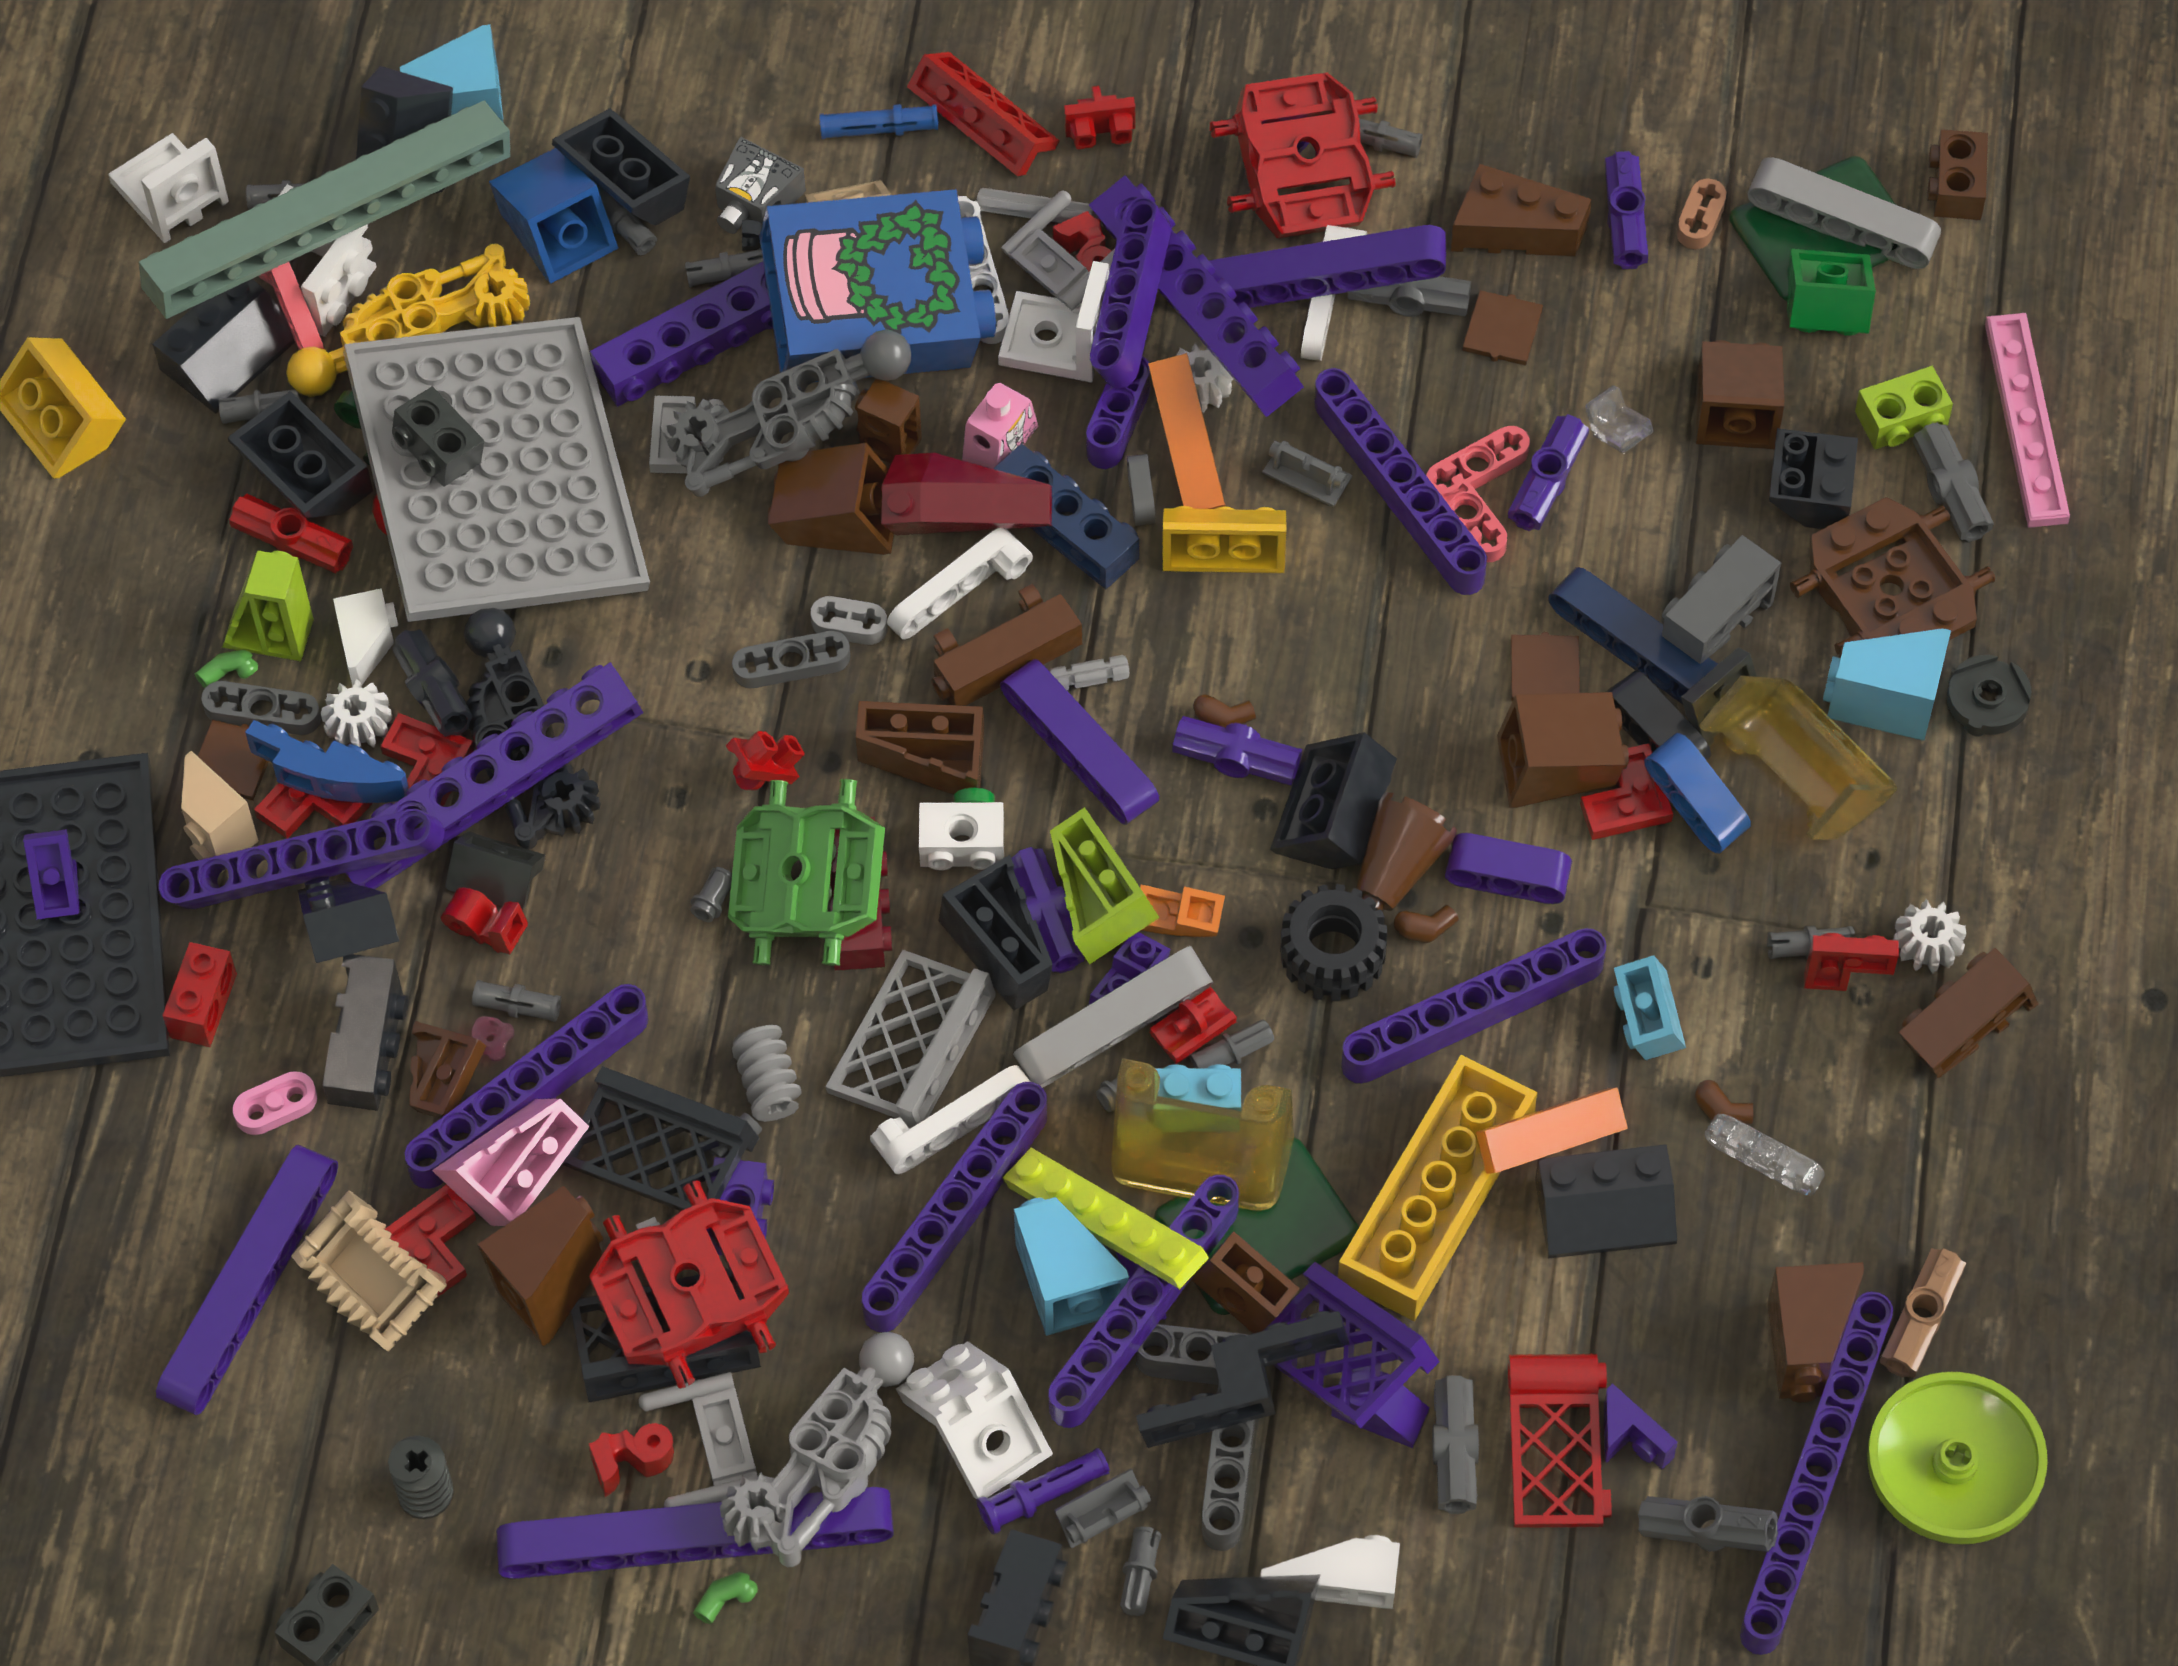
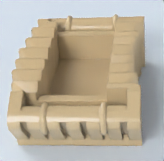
[291,1190,447,1351]

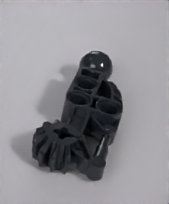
[464,608,601,850]

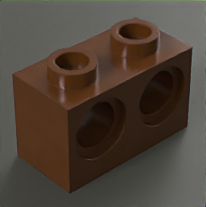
[1927,129,1988,220]
[855,379,922,464]

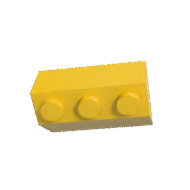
[0,337,126,478]
[1163,506,1286,573]

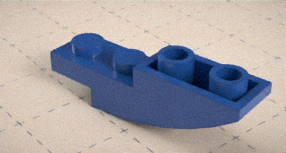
[245,720,409,803]

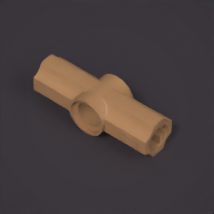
[1880,1248,1966,1378]

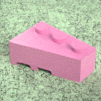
[432,1099,589,1226]

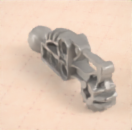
[720,1332,914,1567]

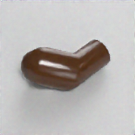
[1193,694,1256,728]
[1393,905,1459,943]
[1695,1080,1753,1124]

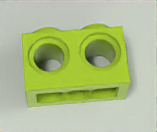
[1855,366,1953,450]

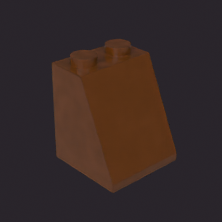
[1696,340,1784,449]
[768,443,894,555]
[1497,692,1629,808]
[478,1186,603,1346]
[1767,1262,1864,1402]

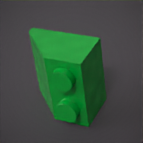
[1787,249,1876,336]

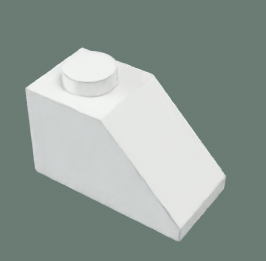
[333,588,398,686]

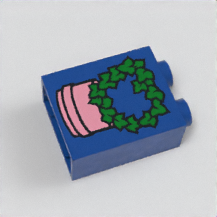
[759,189,996,383]

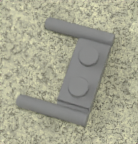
[1001,191,1115,311]
[639,1372,758,1508]

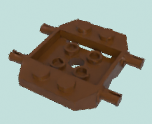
[1790,497,1995,658]

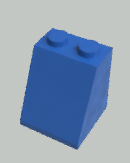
[489,148,619,284]

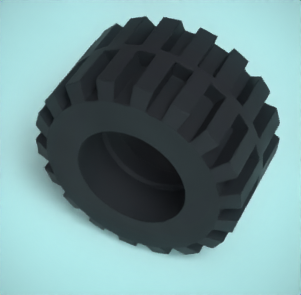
[1280,884,1387,1001]

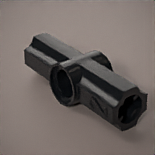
[392,629,473,737]

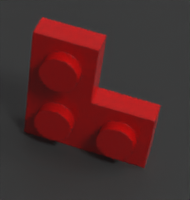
[380,713,475,807]
[1580,743,1673,840]
[254,783,373,839]
[1804,933,1899,991]
[384,1184,476,1298]

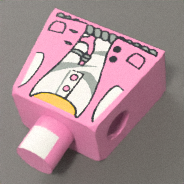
[962,383,1038,469]

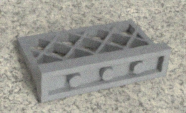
[825,950,996,1129]

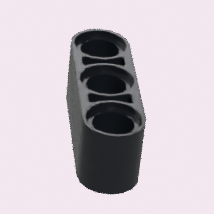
[1605,671,1711,761]

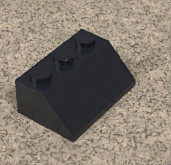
[356,66,453,193]
[552,108,690,226]
[153,279,295,414]
[227,391,373,518]
[1270,732,1397,870]
[1535,1144,1677,1259]

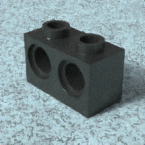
[392,386,485,487]
[275,1564,379,1666]

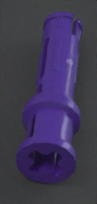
[976,1448,1110,1535]

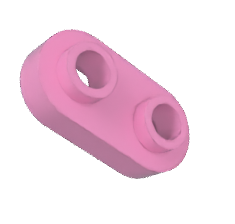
[233,1071,317,1135]

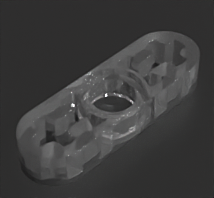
[1704,1114,1825,1195]

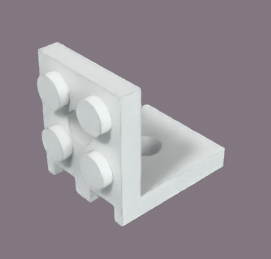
[108,133,229,243]
[279,184,377,337]
[998,261,1109,382]
[896,1342,1053,1499]

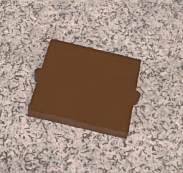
[1463,290,1543,365]
[1511,632,1580,701]
[198,720,269,800]

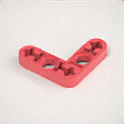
[259,262,324,350]
[1426,426,1529,562]

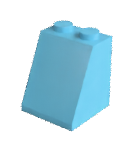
[400,25,504,123]
[1823,628,1951,740]
[1014,1197,1129,1336]

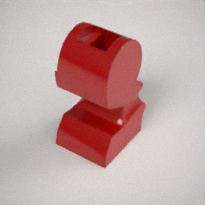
[1053,211,1111,272]
[440,887,528,955]
[589,1423,674,1497]

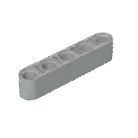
[1748,157,1941,269]
[1013,946,1214,1088]

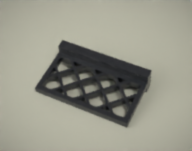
[562,1066,759,1211]
[571,1269,761,1403]

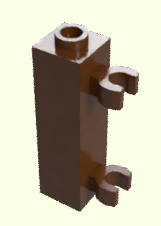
[931,584,1082,706]

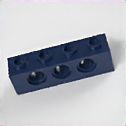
[993,443,1139,589]

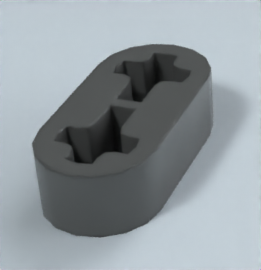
[1127,454,1156,526]

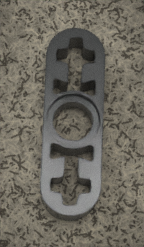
[732,631,850,688]
[201,681,321,735]

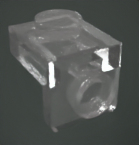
[1585,385,1654,453]

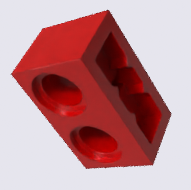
[163,942,237,1047]

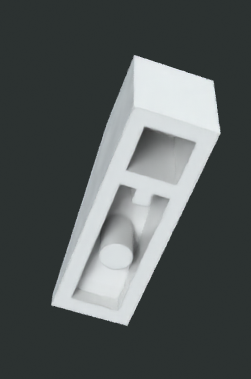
[1260,1535,1400,1609]

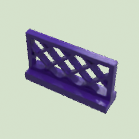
[1263,1262,1440,1429]

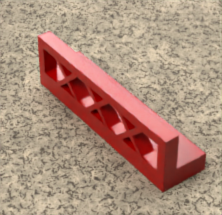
[907,52,1060,176]

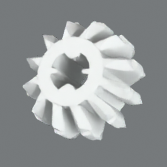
[1177,343,1233,413]
[321,679,393,748]
[1893,899,1966,974]

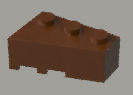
[1451,164,1592,256]
[856,701,984,795]
[1899,947,2039,1078]

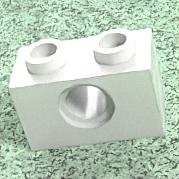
[919,802,1004,870]

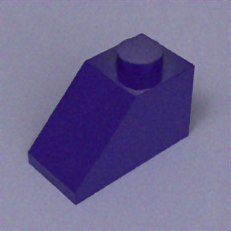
[1331,1366,1430,1448]

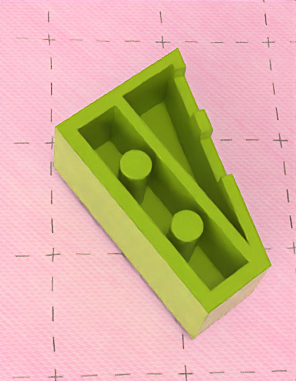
[222,551,314,661]
[1050,807,1160,965]

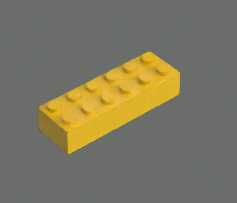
[1338,1055,1537,1321]

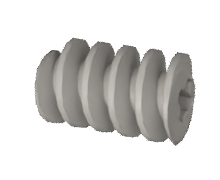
[732,1025,801,1122]

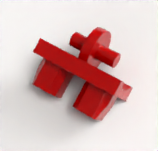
[1064,86,1135,149]
[725,731,804,791]
[1150,986,1237,1064]

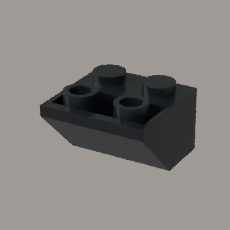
[1769,428,1858,529]

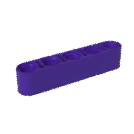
[1090,197,1171,389]
[1000,659,1159,825]

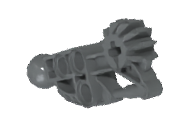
[666,329,911,497]

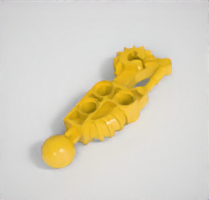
[286,244,530,397]

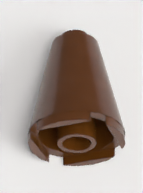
[1356,792,1457,911]

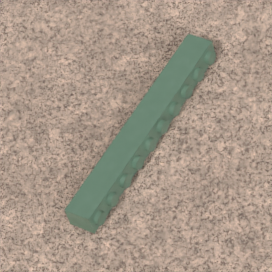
[139,100,510,319]

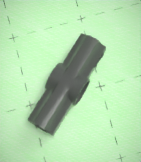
[1348,276,1471,317]
[1912,422,1994,542]
[1432,1376,1479,1514]
[1638,1496,1778,1552]

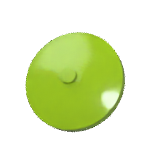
[1867,1372,2048,1544]

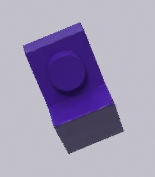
[23,829,80,919]
[1604,1383,1678,1470]

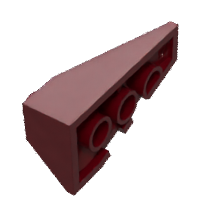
[881,453,1052,535]

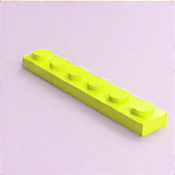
[1002,1148,1209,1289]

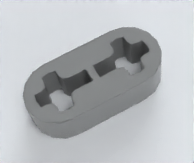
[811,596,888,645]

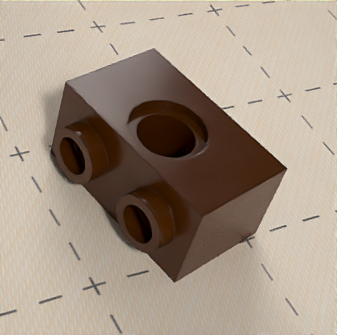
[1191,1231,1300,1334]

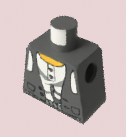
[715,137,806,234]

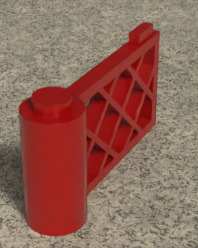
[1508,1354,1612,1528]

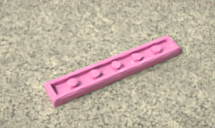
[1985,313,2070,528]

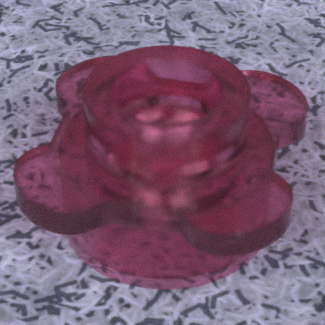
[472,1016,515,1061]

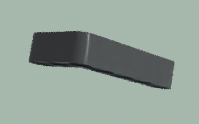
[1136,1324,1255,1551]

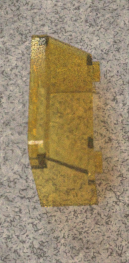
[1699,676,1897,840]

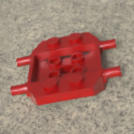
[1209,72,1396,239]
[589,1181,789,1388]

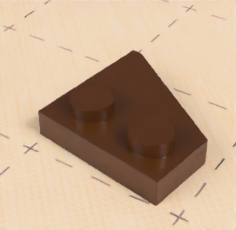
[409,1021,486,1119]

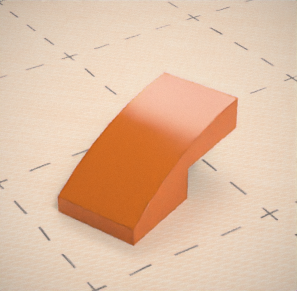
[1140,884,1225,937]

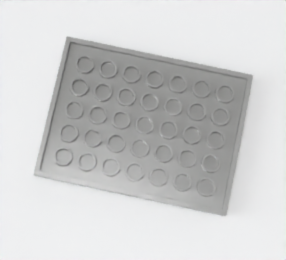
[343,317,650,622]

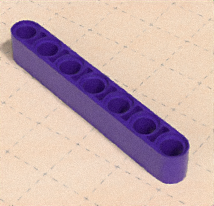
[1209,225,1446,308]
[1315,368,1487,595]
[159,809,444,909]
[1341,928,1606,1084]
[405,984,649,1189]
[862,1082,1047,1332]
[156,1145,338,1416]
[1049,1175,1239,1428]

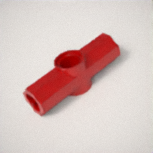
[229,494,353,574]

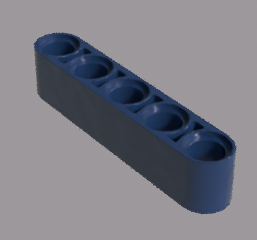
[1548,567,1718,705]

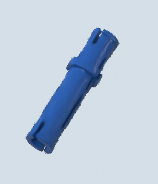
[820,104,939,139]

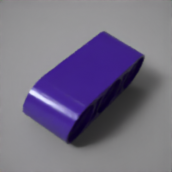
[1086,356,1150,469]
[1445,833,1572,904]

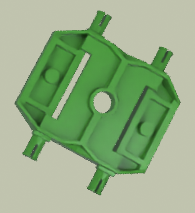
[728,779,885,966]

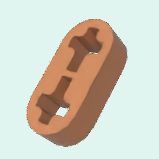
[1677,178,1726,250]

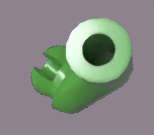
[195,649,258,688]
[693,1572,758,1624]

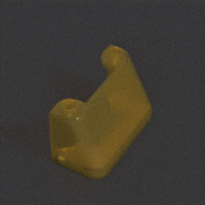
[1111,1058,1294,1210]

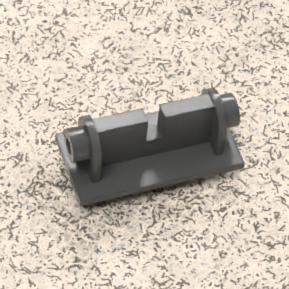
[1262,440,1353,507]
[1054,1468,1151,1548]

